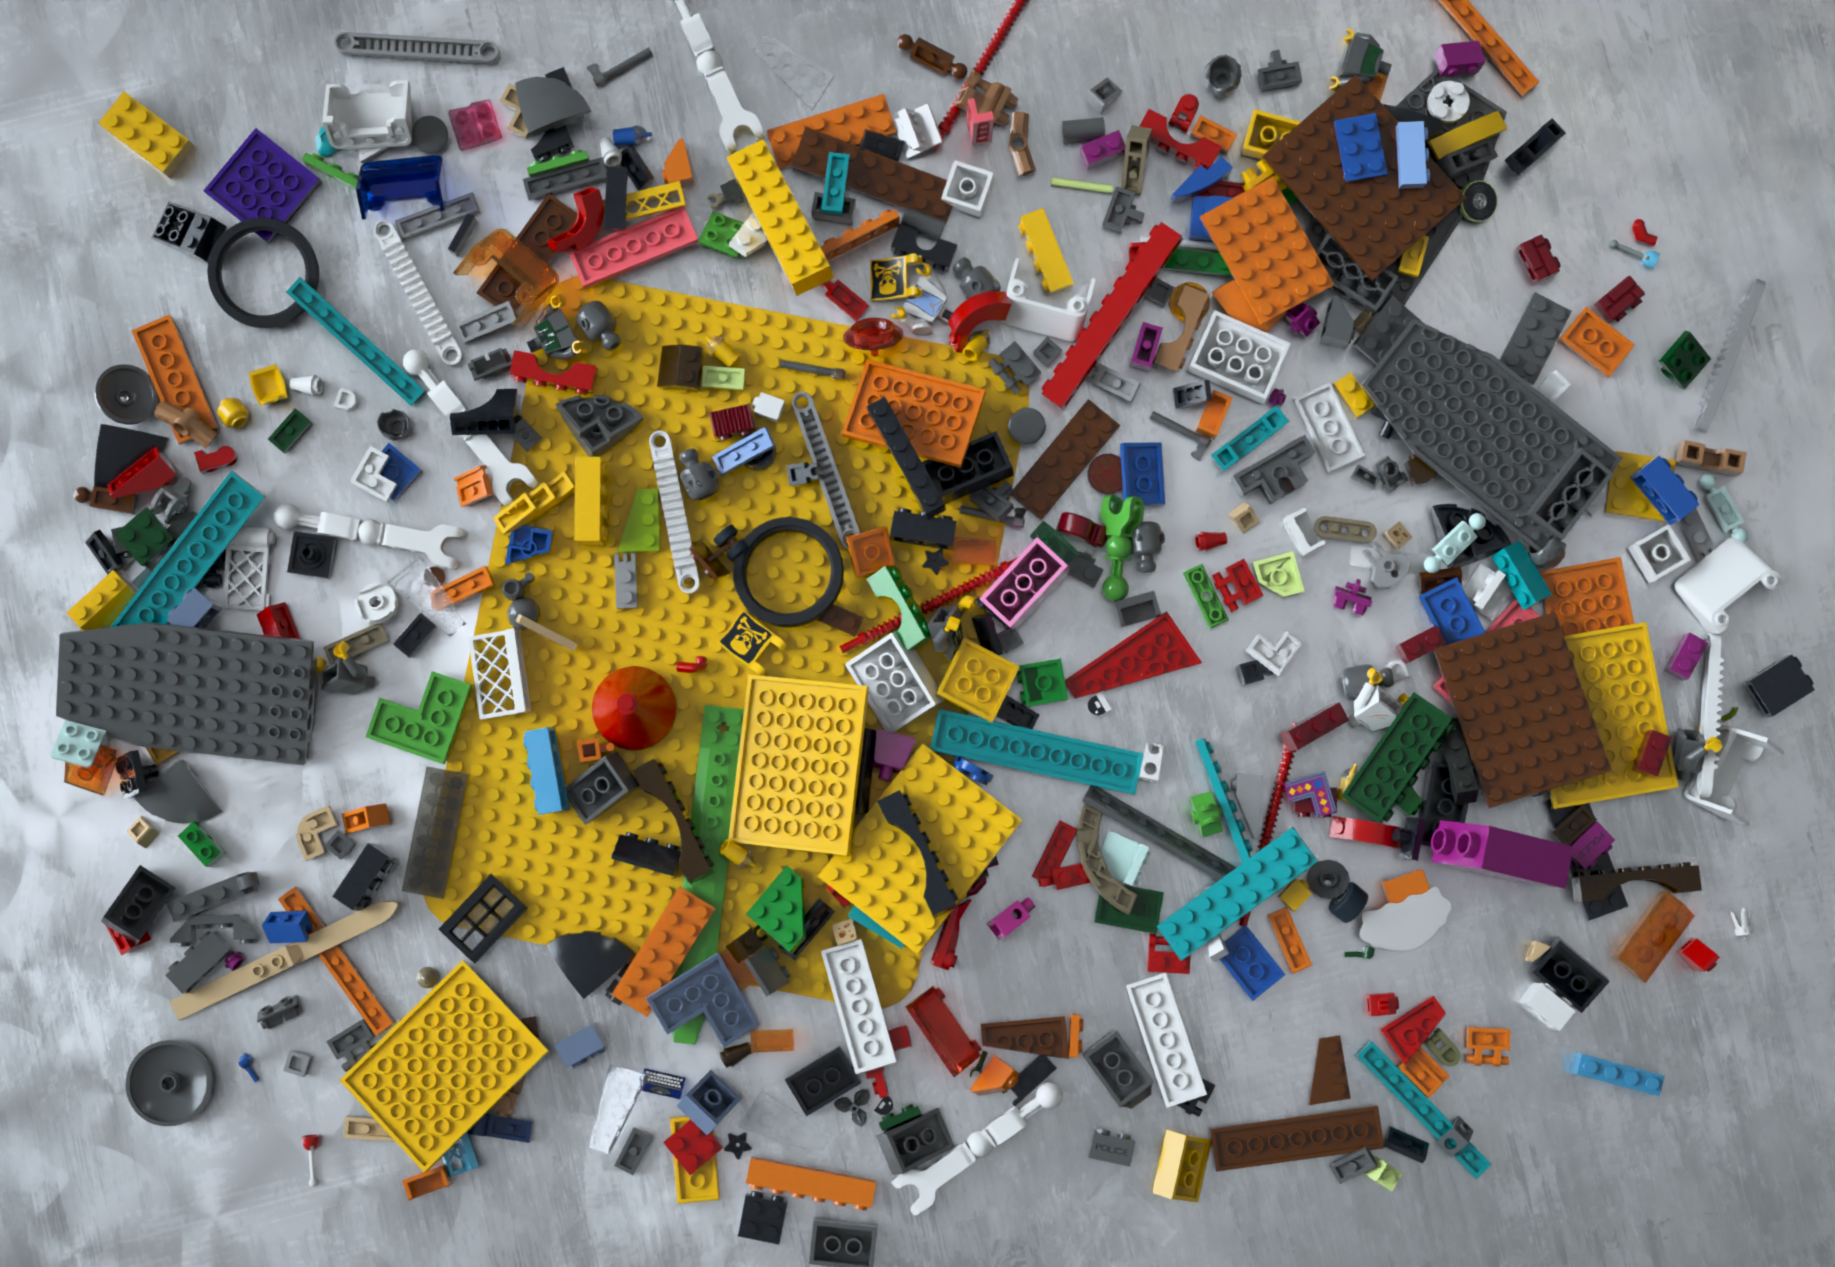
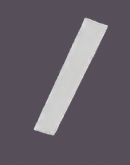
[1349,545,1470,581]

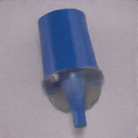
[613,125,652,146]

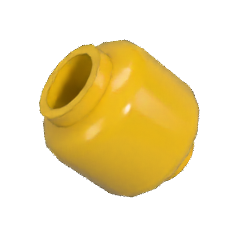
[217,398,249,429]

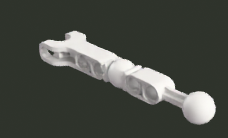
[671,0,764,153]
[403,349,539,507]
[274,504,465,569]
[891,1082,1063,1215]

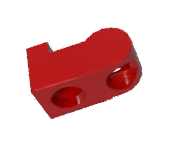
[194,446,238,474]

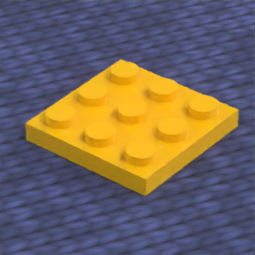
[1604,451,1676,522]
[936,638,1020,723]

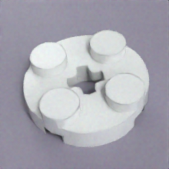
[1427,81,1470,123]
[355,583,398,625]

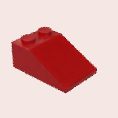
[107,446,176,499]

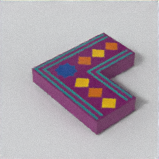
[1284,771,1337,818]

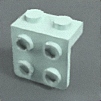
[51,720,109,768]
[1100,832,1151,886]

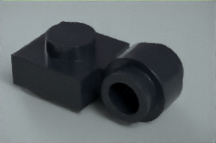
[203,550,226,588]

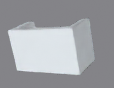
[1536,370,1571,402]
[1282,507,1326,557]

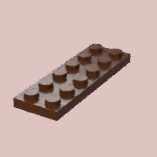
[476,193,577,310]
[1011,399,1120,521]

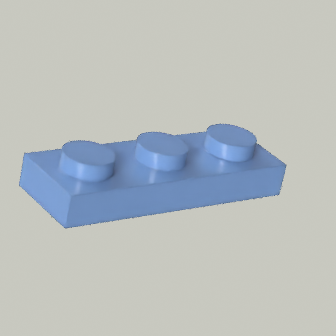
[712,427,776,476]

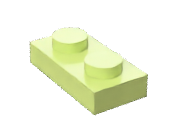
[701,366,745,391]

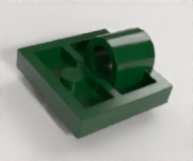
[1659,330,1711,389]

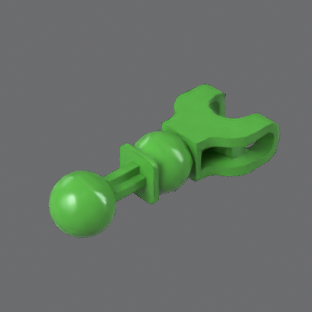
[1101,495,1144,602]

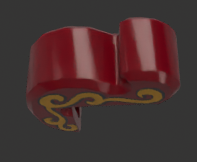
[1056,512,1108,548]

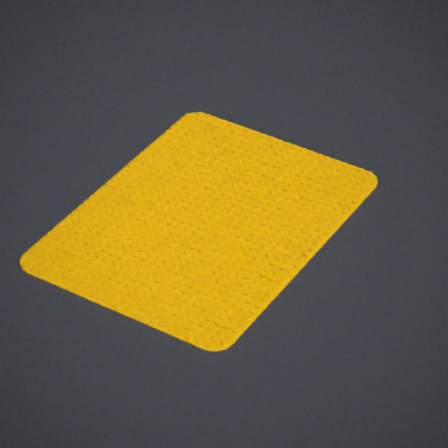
[423,276,1029,1008]

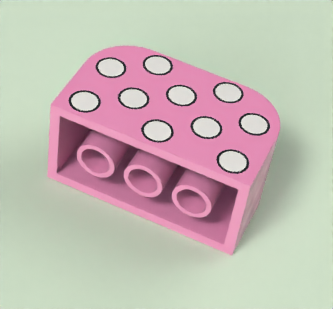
[980,537,1070,630]

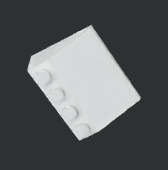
[1187,310,1291,404]
[845,630,945,733]

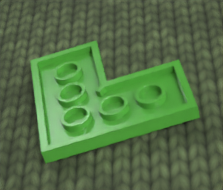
[366,671,473,764]

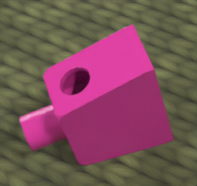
[986,897,1036,940]

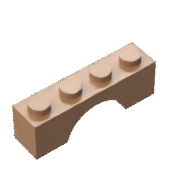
[1153,285,1210,372]

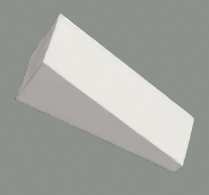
[1208,934,1229,962]

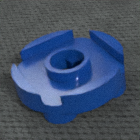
[954,756,994,786]

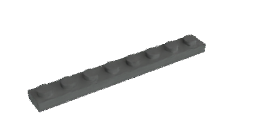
[1082,785,1237,881]

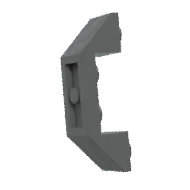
[170,914,260,947]

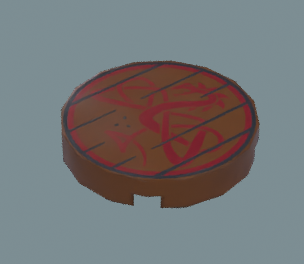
[1087,453,1123,495]

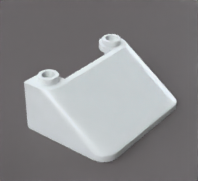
[1675,537,1784,634]

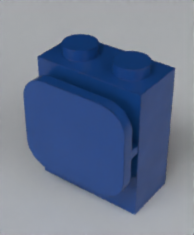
[1188,196,1232,242]

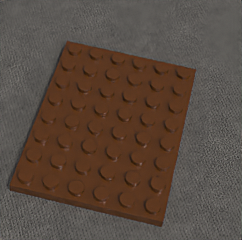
[1262,75,1467,281]
[1433,612,1612,809]

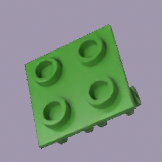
[698,211,744,258]

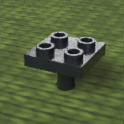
[287,531,337,579]
[115,750,158,799]

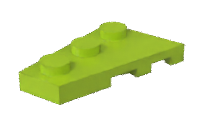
[618,488,660,553]

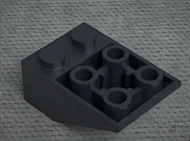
[151,202,227,263]

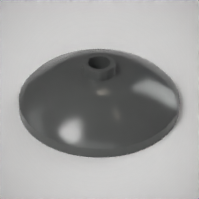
[94,364,159,425]

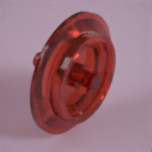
[843,318,903,357]

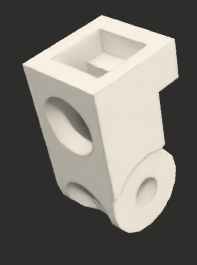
[1138,741,1164,784]

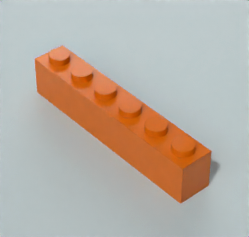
[746,1156,876,1211]

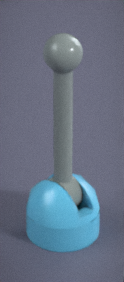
[1610,240,1660,269]

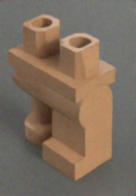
[955,70,1018,126]

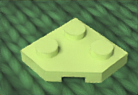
[1252,551,1305,597]

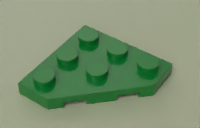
[746,866,806,954]

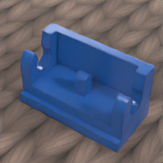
[262,910,312,944]

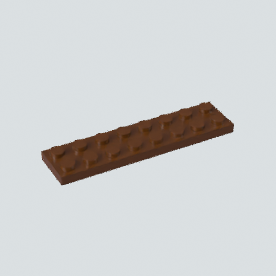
[791,127,953,225]
[1209,1105,1384,1172]

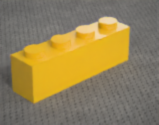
[1018,208,1074,296]

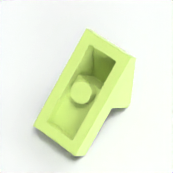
[1363,1154,1403,1191]

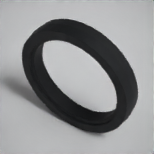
[207,218,319,328]
[733,517,844,628]

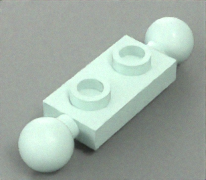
[1700,474,1748,543]
[1424,513,1486,573]

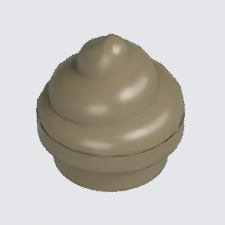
[417,967,438,988]

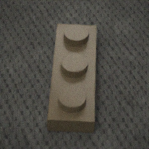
[323,623,390,664]

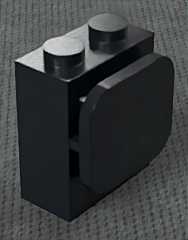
[1744,654,1815,718]

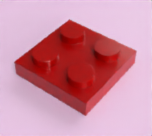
[663,1119,723,1175]

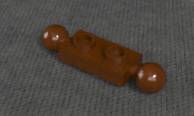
[897,34,968,79]

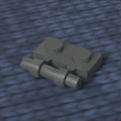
[988,341,1042,395]
[326,1019,377,1072]

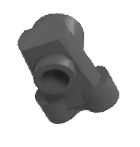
[1375,456,1409,493]

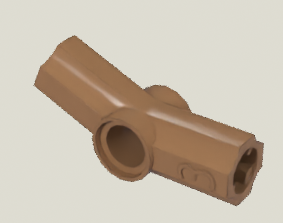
[1008,112,1036,177]
[154,401,218,448]

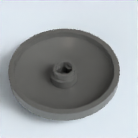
[125,1040,213,1126]

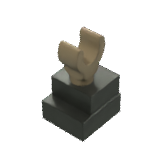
[707,179,744,209]

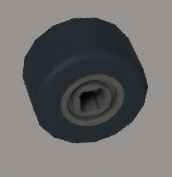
[1329,882,1368,923]

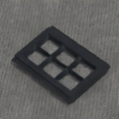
[439,873,528,964]

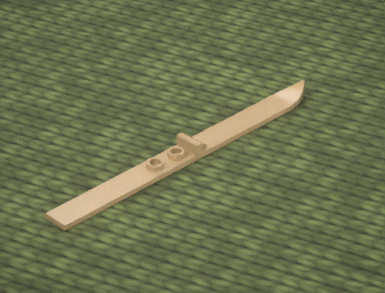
[170,901,399,1021]

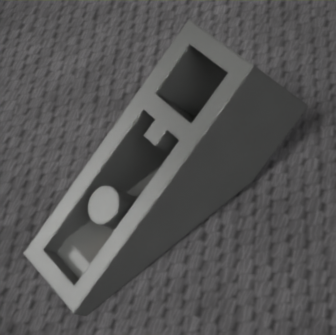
[1436,138,1498,180]

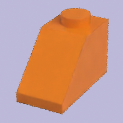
[662,138,694,185]
[342,803,390,834]
[969,1055,1020,1096]

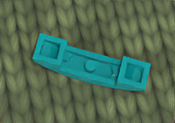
[1211,405,1289,472]

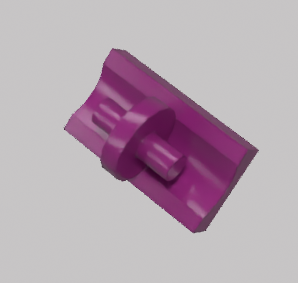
[1334,579,1372,616]

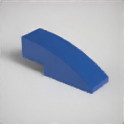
[1171,156,1233,202]

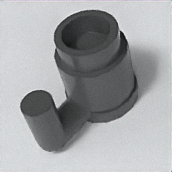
[502,572,535,601]

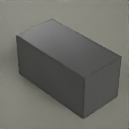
[1351,464,1381,490]

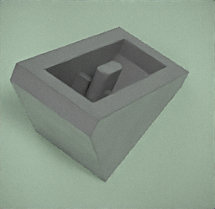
[1086,77,1122,114]
[123,558,153,589]

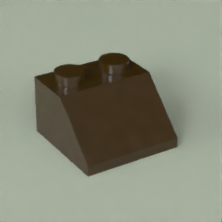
[657,344,704,392]

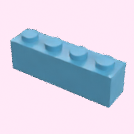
[523,727,570,815]
[1571,1052,1665,1096]

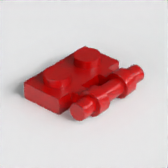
[1212,559,1263,612]

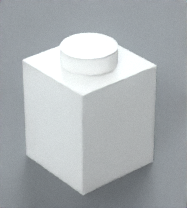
[752,392,785,423]

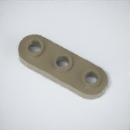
[1314,516,1377,543]

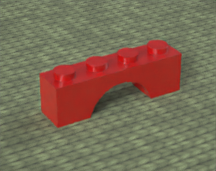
[1139,109,1222,170]
[509,350,598,396]

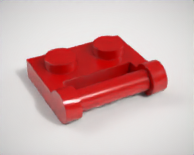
[1147,934,1191,974]

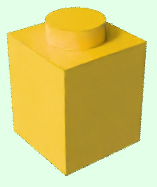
[1277,879,1312,912]

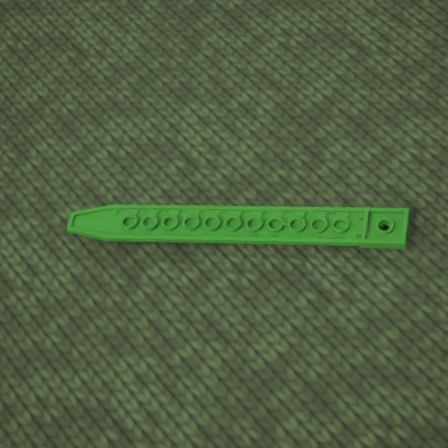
[671,705,744,1045]

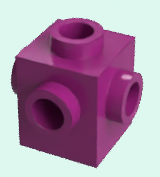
[1284,303,1321,337]

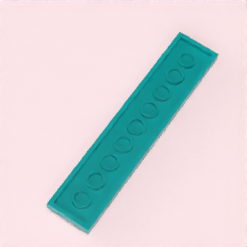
[110,471,266,627]
[930,709,1143,795]

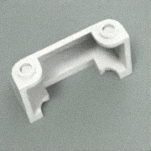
[322,80,412,149]

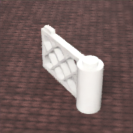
[222,526,275,611]

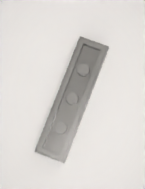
[395,192,481,241]

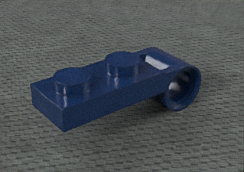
[467,1114,534,1143]

